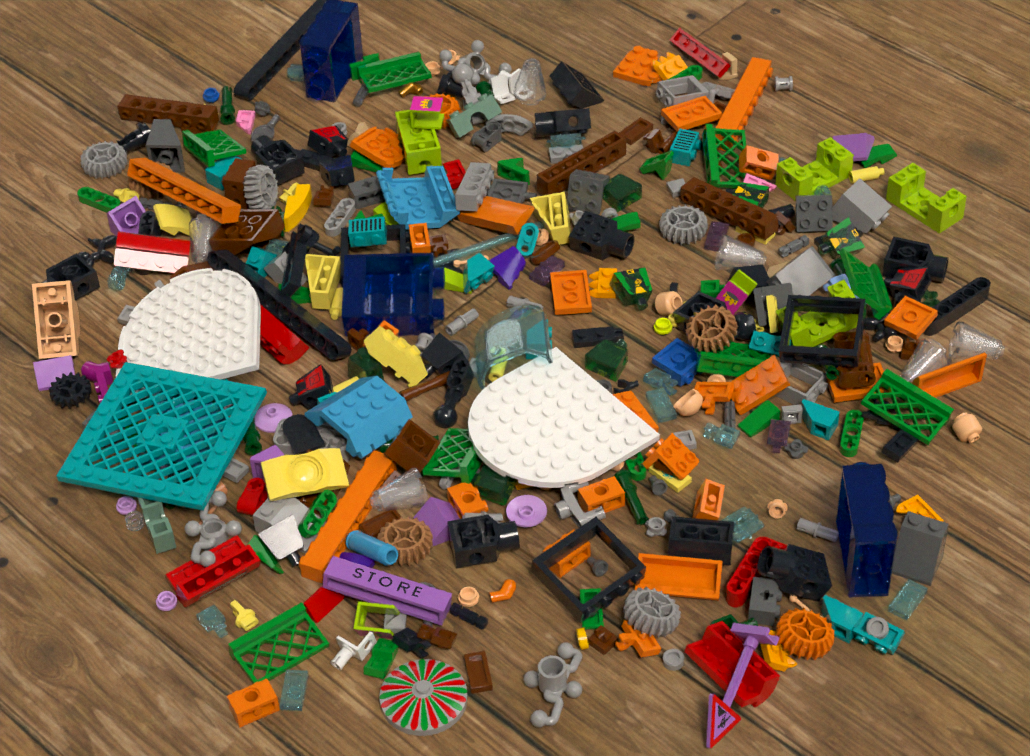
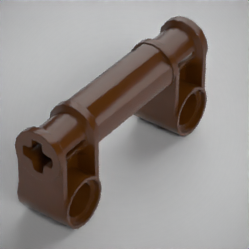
[833,330,876,389]

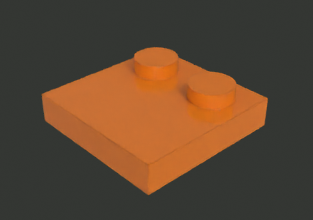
[884,296,938,340]

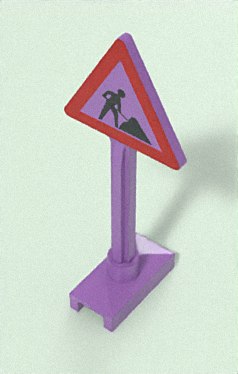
[706,623,779,748]

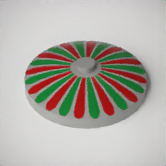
[379,659,468,736]

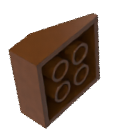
[208,209,285,255]

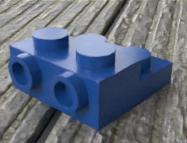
[652,338,703,386]

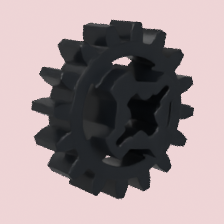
[49,372,92,409]

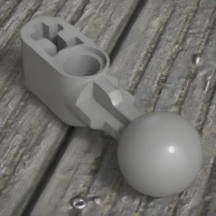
[452,63,486,125]

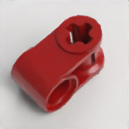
[237,477,268,516]

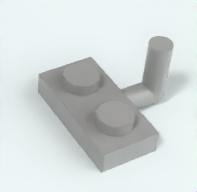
[702,82,735,103]
[549,145,583,164]

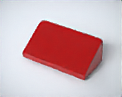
[304,585,344,623]

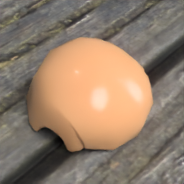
[673,389,703,416]

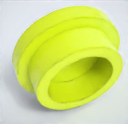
[654,318,672,335]

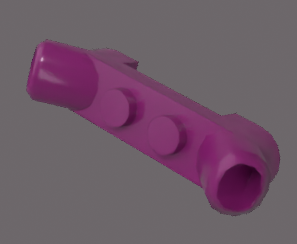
[81,361,122,409]

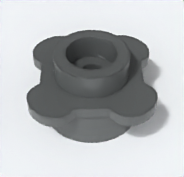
[254,101,271,116]
[784,439,808,459]

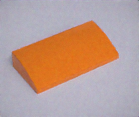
[457,196,535,235]
[911,353,987,398]
[635,553,722,600]

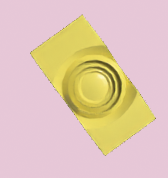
[261,448,349,501]

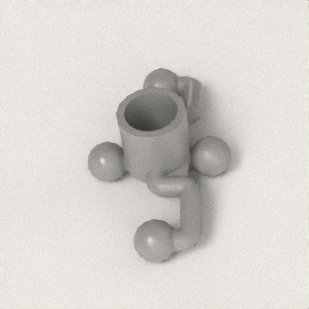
[439,40,512,85]
[185,491,242,567]
[523,642,582,727]

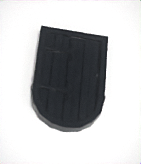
[282,414,325,455]

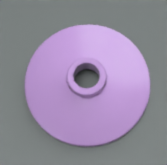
[255,403,292,433]
[506,495,547,527]

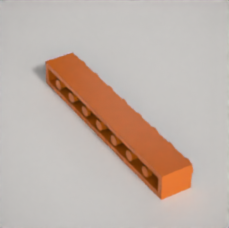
[715,57,773,151]
[127,158,241,224]
[299,450,397,584]

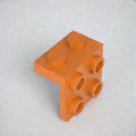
[642,433,699,480]

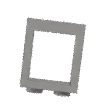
[656,75,709,107]
[775,362,828,405]

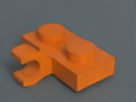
[694,382,735,415]
[615,620,662,657]

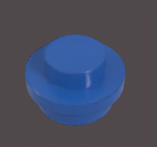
[203,88,220,103]

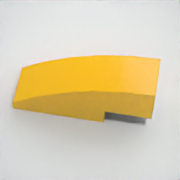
[284,184,312,232]

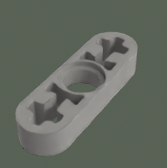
[324,198,356,237]

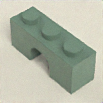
[446,93,502,138]
[138,497,176,554]

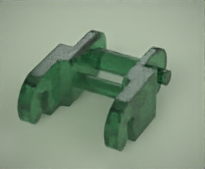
[922,290,940,307]

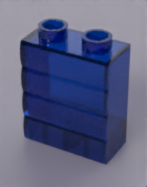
[300,0,363,103]
[342,253,445,336]
[836,462,897,598]

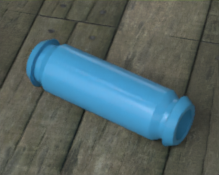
[346,530,398,566]

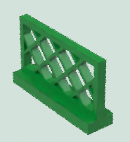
[357,52,432,93]
[702,124,746,188]
[182,129,246,167]
[839,248,893,320]
[695,342,771,377]
[861,369,954,445]
[423,428,483,484]
[228,602,329,684]

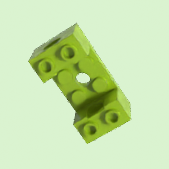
[395,110,442,175]
[776,137,854,201]
[886,163,967,234]
[776,280,859,347]

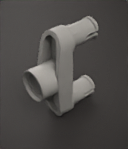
[554,481,606,528]

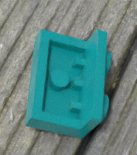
[749,331,792,357]
[852,612,905,655]

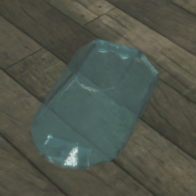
[475,305,553,390]

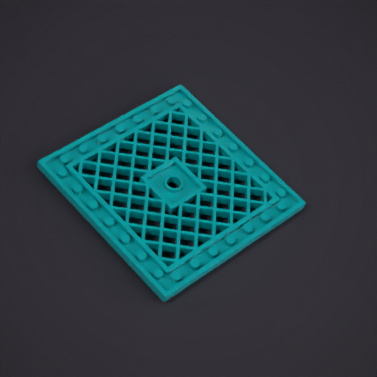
[56,362,267,511]

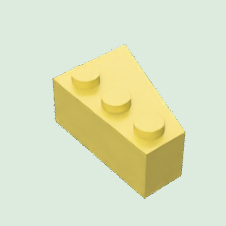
[530,192,571,245]
[305,254,341,310]
[364,326,428,387]

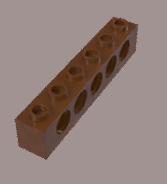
[117,94,219,131]
[537,131,626,196]
[680,177,778,240]

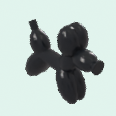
[78,235,117,267]
[864,312,897,342]

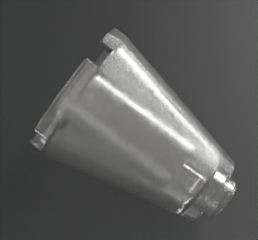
[513,58,546,105]
[189,214,222,264]
[715,234,767,271]
[948,321,1005,359]
[899,338,952,383]
[369,468,428,511]

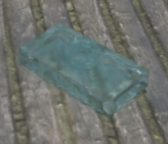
[646,388,677,423]
[888,579,928,620]
[280,670,309,711]

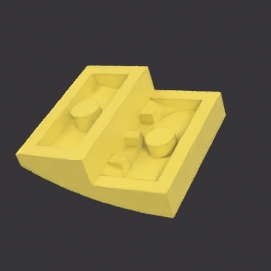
[153,204,197,237]

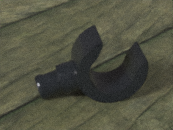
[613,379,639,394]

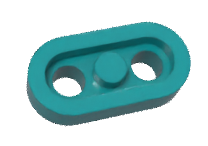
[516,223,539,258]

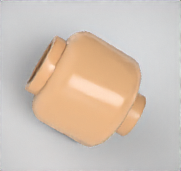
[655,291,683,316]
[952,413,982,443]

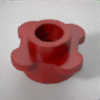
[107,349,127,369]

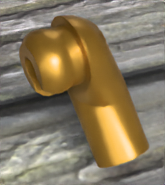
[398,83,423,98]

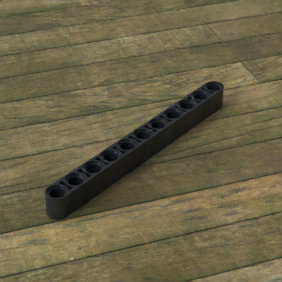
[234,0,338,101]
[207,249,352,360]

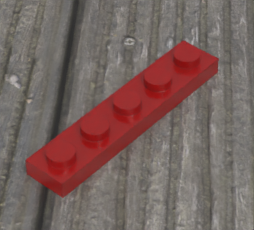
[670,27,731,79]

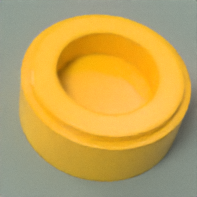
[576,627,589,650]

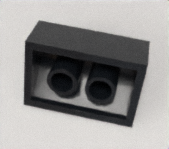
[549,61,604,109]
[668,516,734,566]

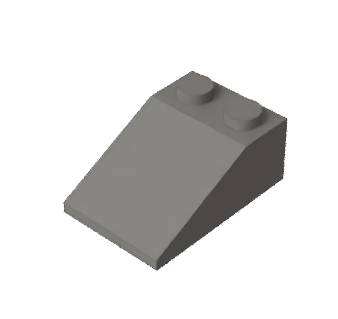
[253,497,326,554]

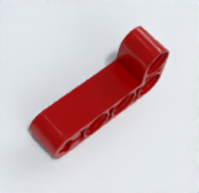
[726,537,787,608]

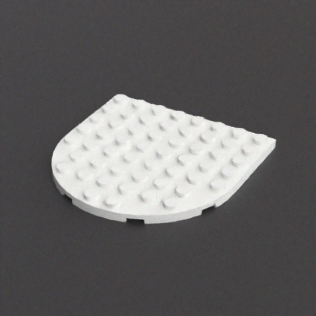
[116,268,261,402]
[468,347,660,488]

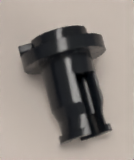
[437,71,475,98]
[116,122,150,154]

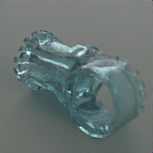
[107,267,133,290]

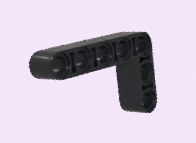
[893,277,991,336]

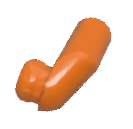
[489,579,516,603]

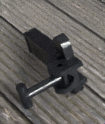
[281,223,341,297]

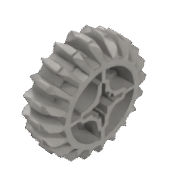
[81,141,127,179]
[243,165,279,209]
[659,205,708,245]
[623,587,681,638]

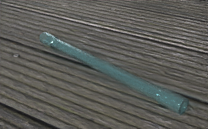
[413,221,544,274]

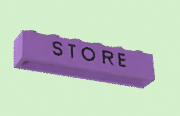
[323,556,452,625]

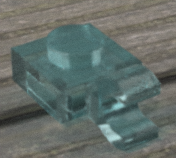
[643,368,678,395]
[703,423,740,449]
[196,605,228,638]

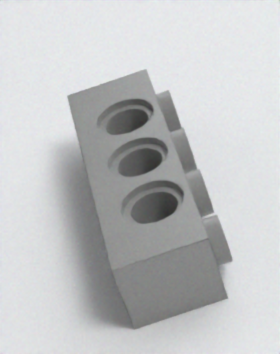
[455,162,494,211]

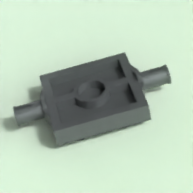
[487,178,537,204]

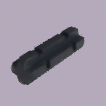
[450,602,488,630]

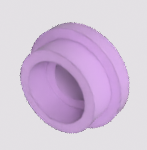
[116,496,137,515]
[156,591,177,611]

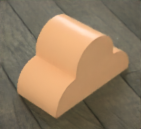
[32,280,80,359]

